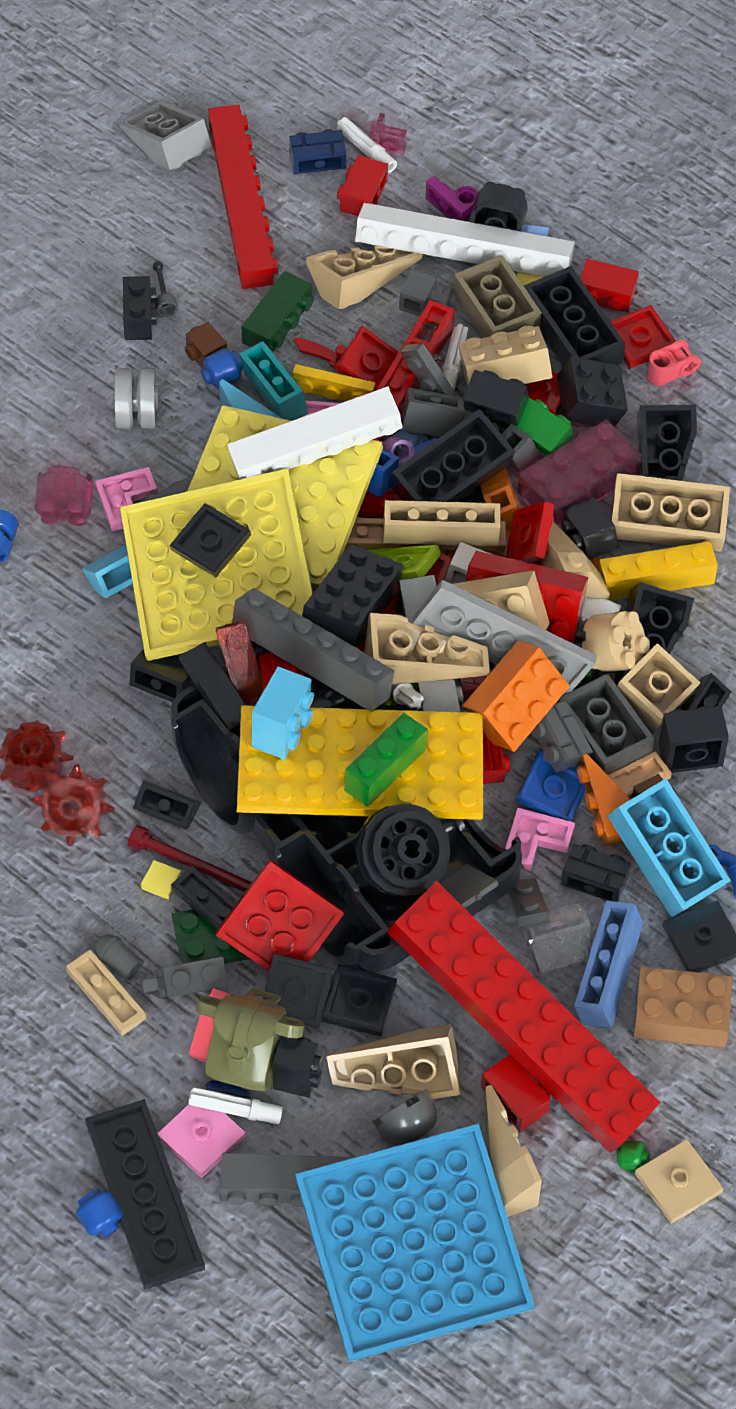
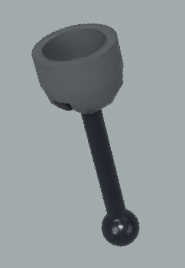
[153,261,178,317]

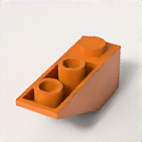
[480,467,521,531]
[577,754,631,847]

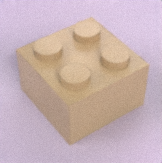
[617,643,700,733]

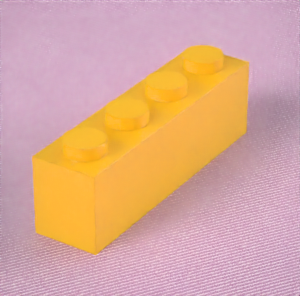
[598,541,718,601]

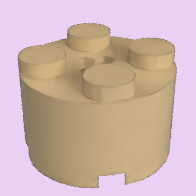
[582,611,650,672]

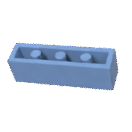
[574,901,643,1028]

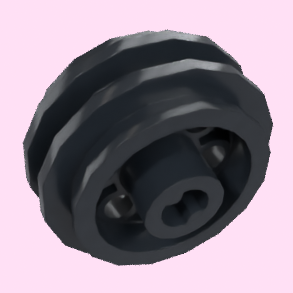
[355,803,450,897]

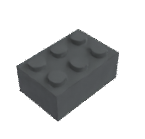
[557,674,655,775]

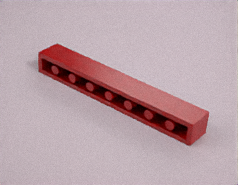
[208,105,278,289]

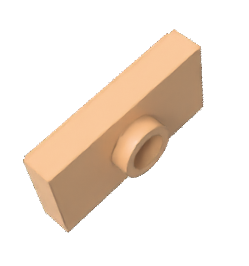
[608,751,672,799]

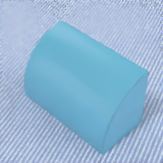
[82,544,133,598]

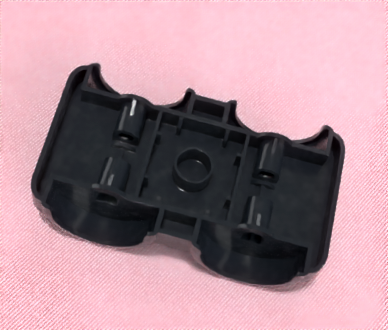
[171,645,522,972]

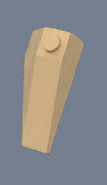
[306,245,423,309]
[540,521,610,598]
[364,613,490,684]
[326,1024,461,1099]
[484,1085,542,1217]

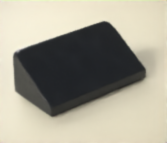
[680,673,732,711]
[133,781,201,830]

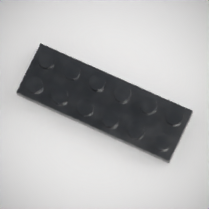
[85,1099,205,1290]

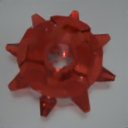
[0,720,74,792]
[33,764,115,845]

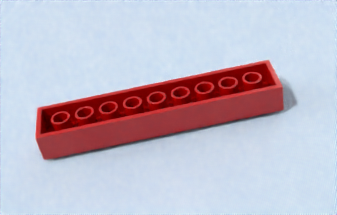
[387,881,661,1153]

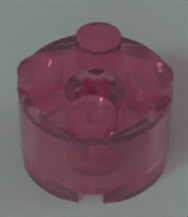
[34,466,94,526]

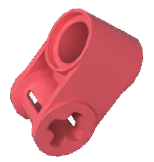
[646,339,701,386]

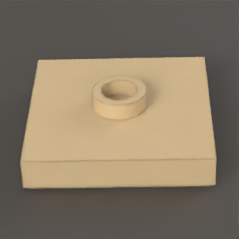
[635,1139,724,1224]

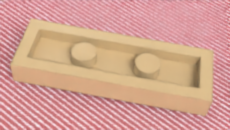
[66,949,146,1036]

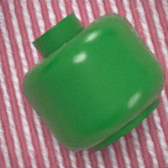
[617,1141,650,1172]

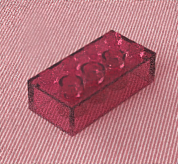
[517,420,642,526]

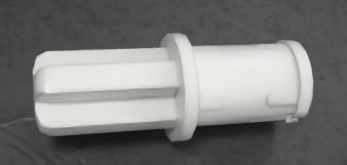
[390,683,424,710]

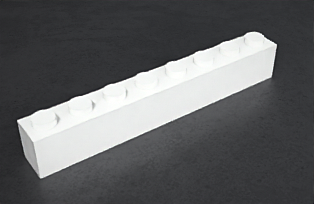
[355,203,575,277]

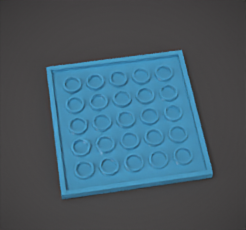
[295,1124,535,1363]

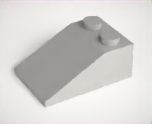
[119,101,212,170]

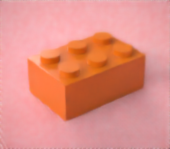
[462,640,570,752]

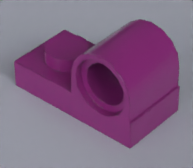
[425,176,478,222]

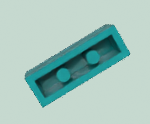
[239,341,308,421]

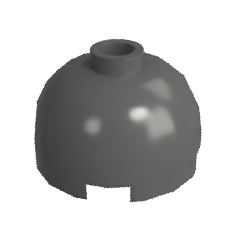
[373,1089,437,1146]

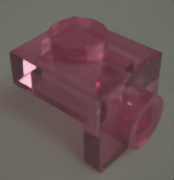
[369,113,407,155]

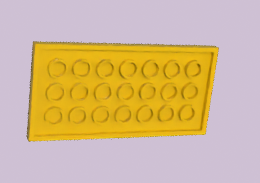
[237,705,483,820]

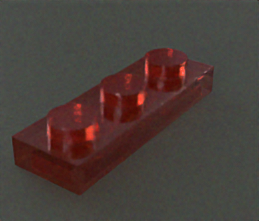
[216,620,263,706]

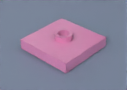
[157,1104,246,1179]

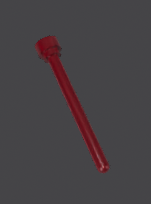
[127,824,252,892]

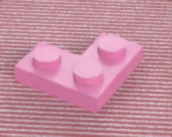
[95,467,157,532]
[505,808,575,871]

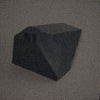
[637,405,697,481]
[614,582,694,686]

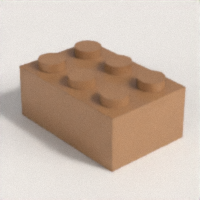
[633,966,733,1048]

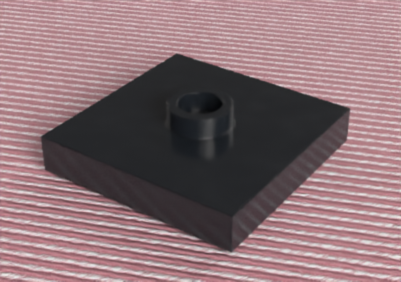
[169,503,252,578]
[663,900,736,972]
[263,954,334,1029]
[322,964,397,1036]

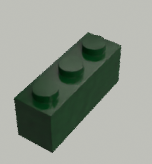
[241,271,314,353]

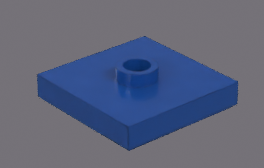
[515,749,586,822]

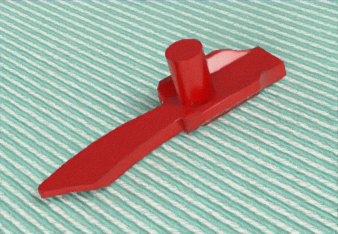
[294,338,346,368]

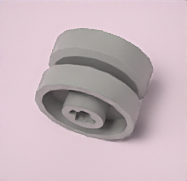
[115,368,159,429]

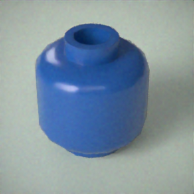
[200,348,244,389]
[76,1188,123,1238]

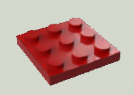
[215,859,345,971]

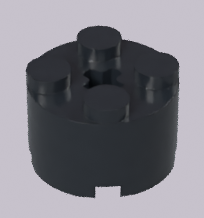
[469,182,528,232]

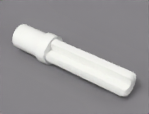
[337,117,397,174]
[441,324,469,391]
[189,1087,283,1125]

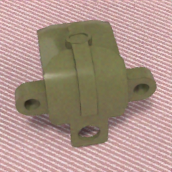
[196,989,305,1092]

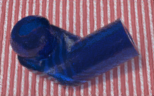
[205,1080,251,1099]

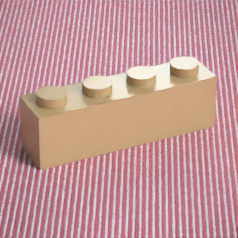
[383,500,500,546]

